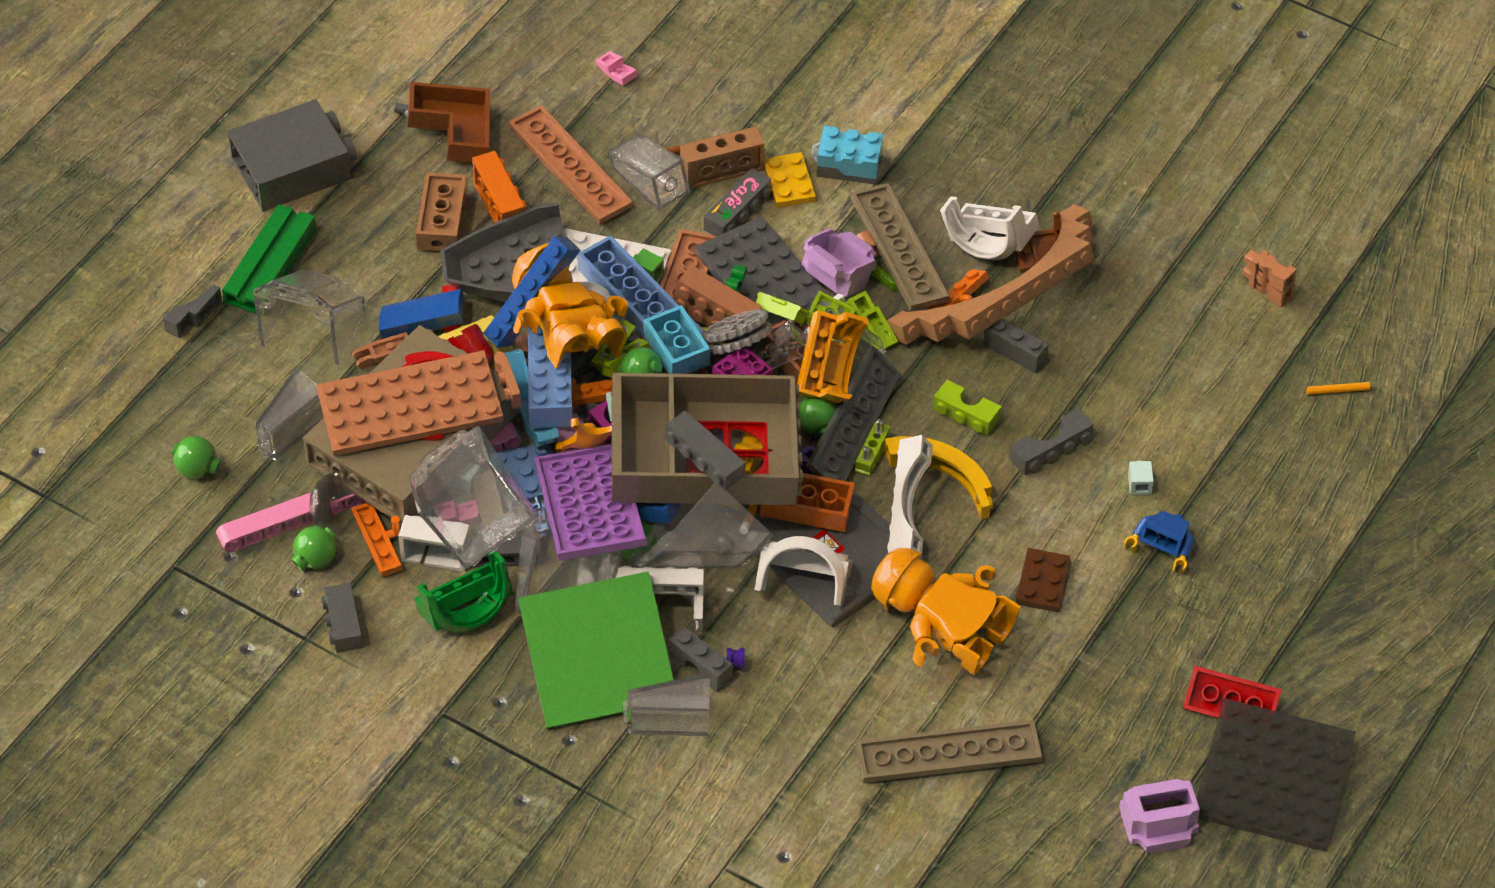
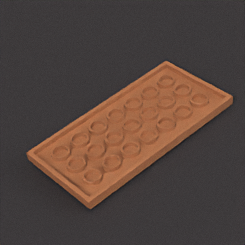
[316,351,504,456]

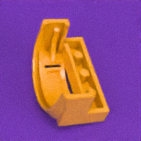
[797,310,869,404]

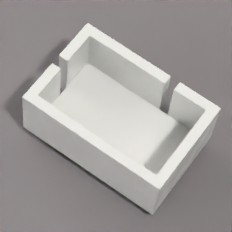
[399,515,471,572]

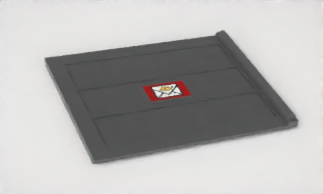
[729,472,927,627]

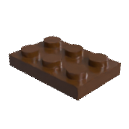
[1015,548,1071,612]

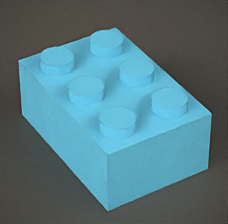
[644,305,710,374]

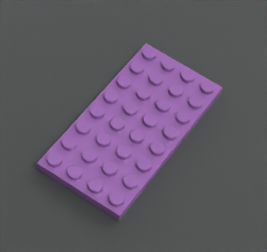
[534,444,646,561]

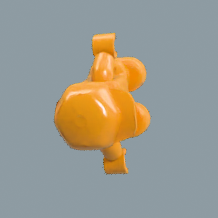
[512,243,628,368]
[871,547,1021,676]

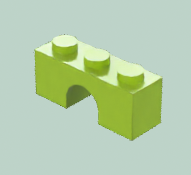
[933,380,1002,436]

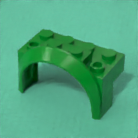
[414,550,514,633]

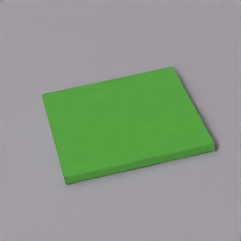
[518,571,674,729]

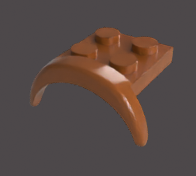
[1015,212,1061,273]

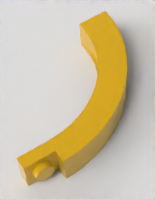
[884,436,993,520]

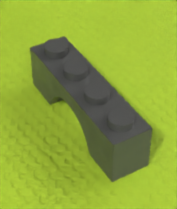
[1009,408,1094,475]

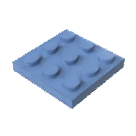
[487,444,553,506]

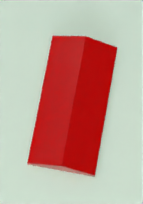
[1183,666,1282,733]

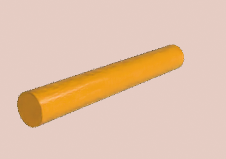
[1306,382,1370,395]

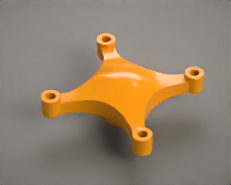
[555,418,612,453]

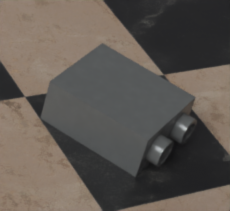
[227,99,357,212]

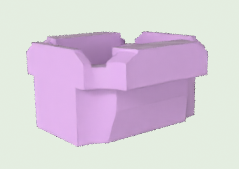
[801,228,877,297]
[1119,779,1200,853]

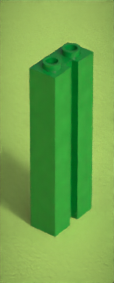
[222,204,316,316]

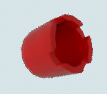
[448,324,494,366]

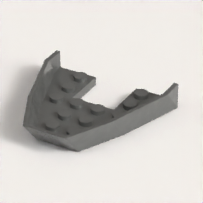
[440,202,564,302]

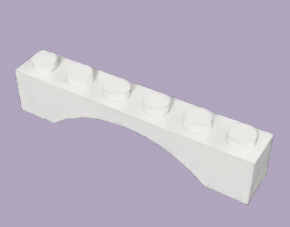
[887,435,933,558]

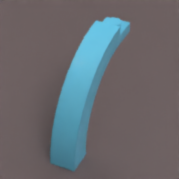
[505,349,559,447]

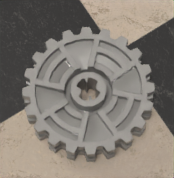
[702,309,773,355]

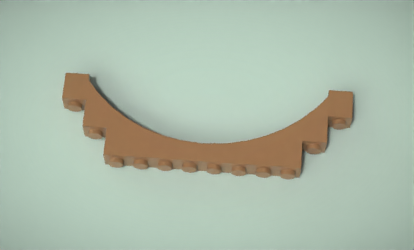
[887,204,1094,345]

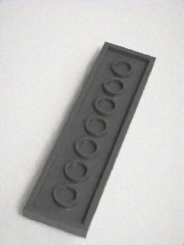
[806,346,900,481]

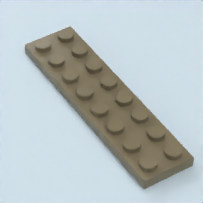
[850,183,949,311]
[856,720,1042,783]

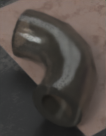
[309,472,344,526]

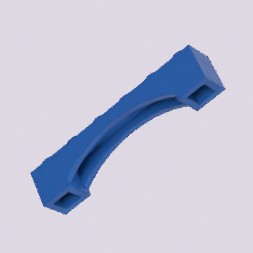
[483,236,581,347]

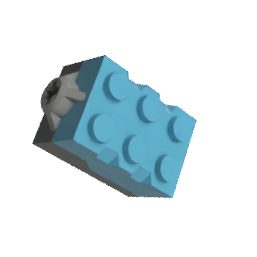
[811,126,883,185]

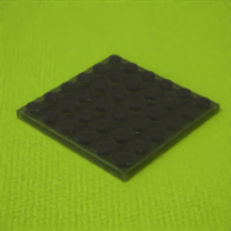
[1196,698,1356,852]

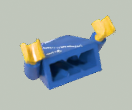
[1125,511,1194,574]

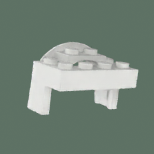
[940,197,1040,260]
[754,536,853,606]
[615,566,704,631]

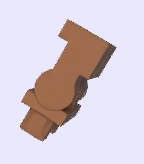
[1242,250,1297,307]

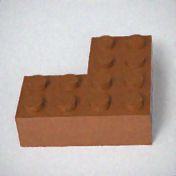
[407,82,490,163]

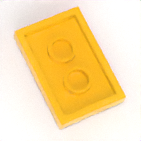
[764,152,816,208]

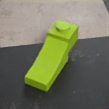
[845,291,898,352]

